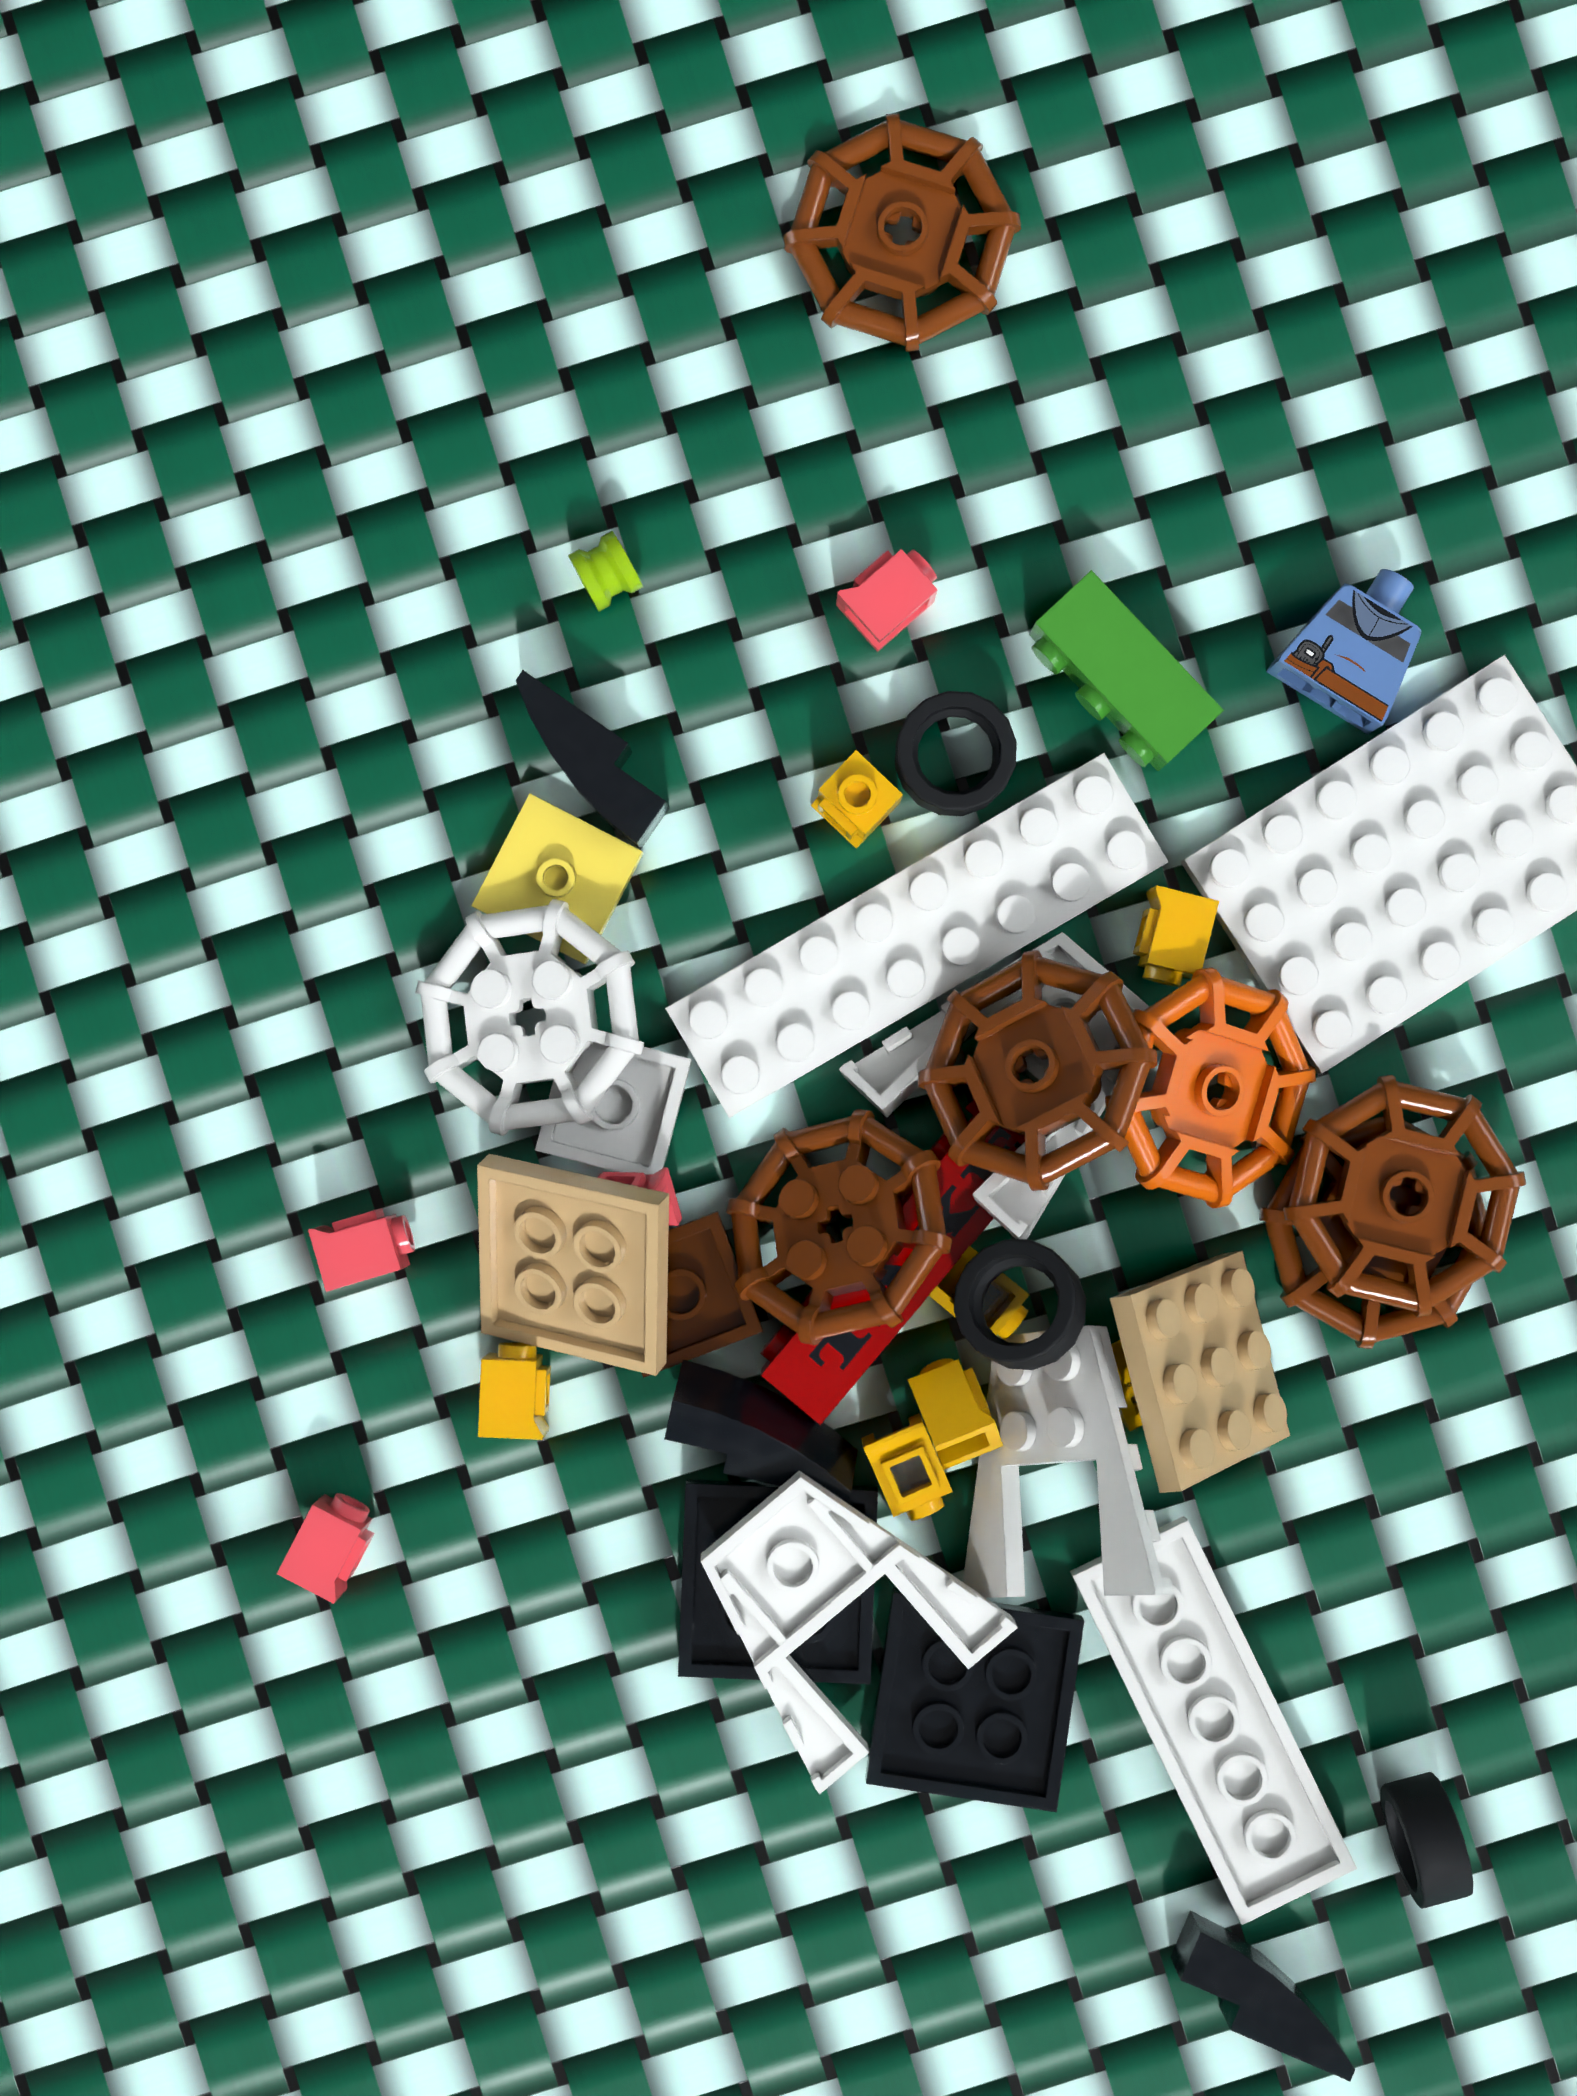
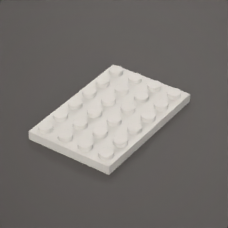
[1181,655,1577,1074]

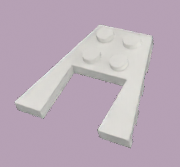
[839,932,1149,1240]
[963,1325,1173,1598]
[700,1471,1018,1794]

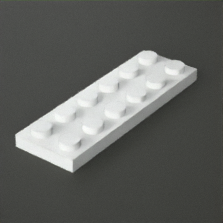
[1070,1516,1357,1925]

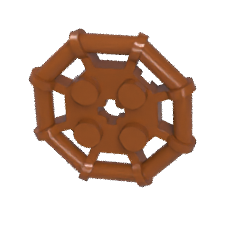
[783,113,1021,352]
[918,950,1157,1191]
[1283,1075,1526,1317]
[726,1109,953,1345]
[1259,1115,1486,1349]

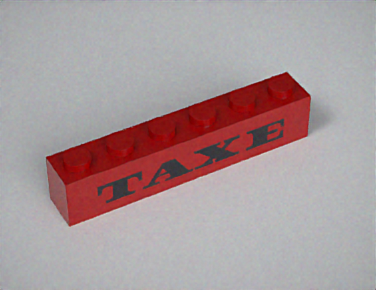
[760,1098,1025,1425]

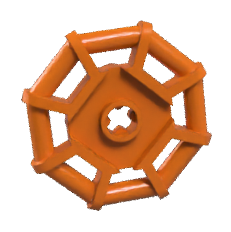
[1105,967,1316,1208]

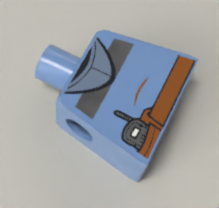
[1266,569,1422,734]

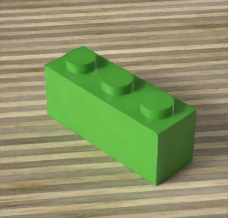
[1029,570,1224,771]

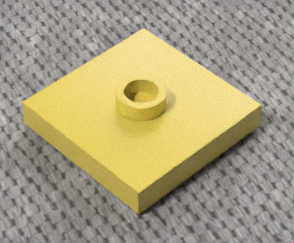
[471,793,644,965]

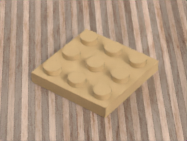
[477,1154,669,1376]
[1110,1251,1290,1493]

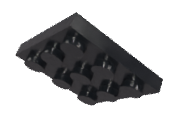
[678,1479,878,1684]
[865,1587,1084,1812]

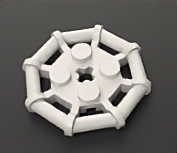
[415,899,644,1136]

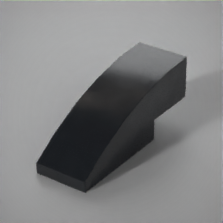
[516,670,669,850]
[664,1360,858,1502]
[1170,1910,1355,2082]

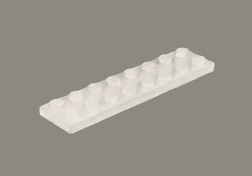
[665,753,1168,1118]

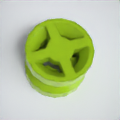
[568,531,643,612]

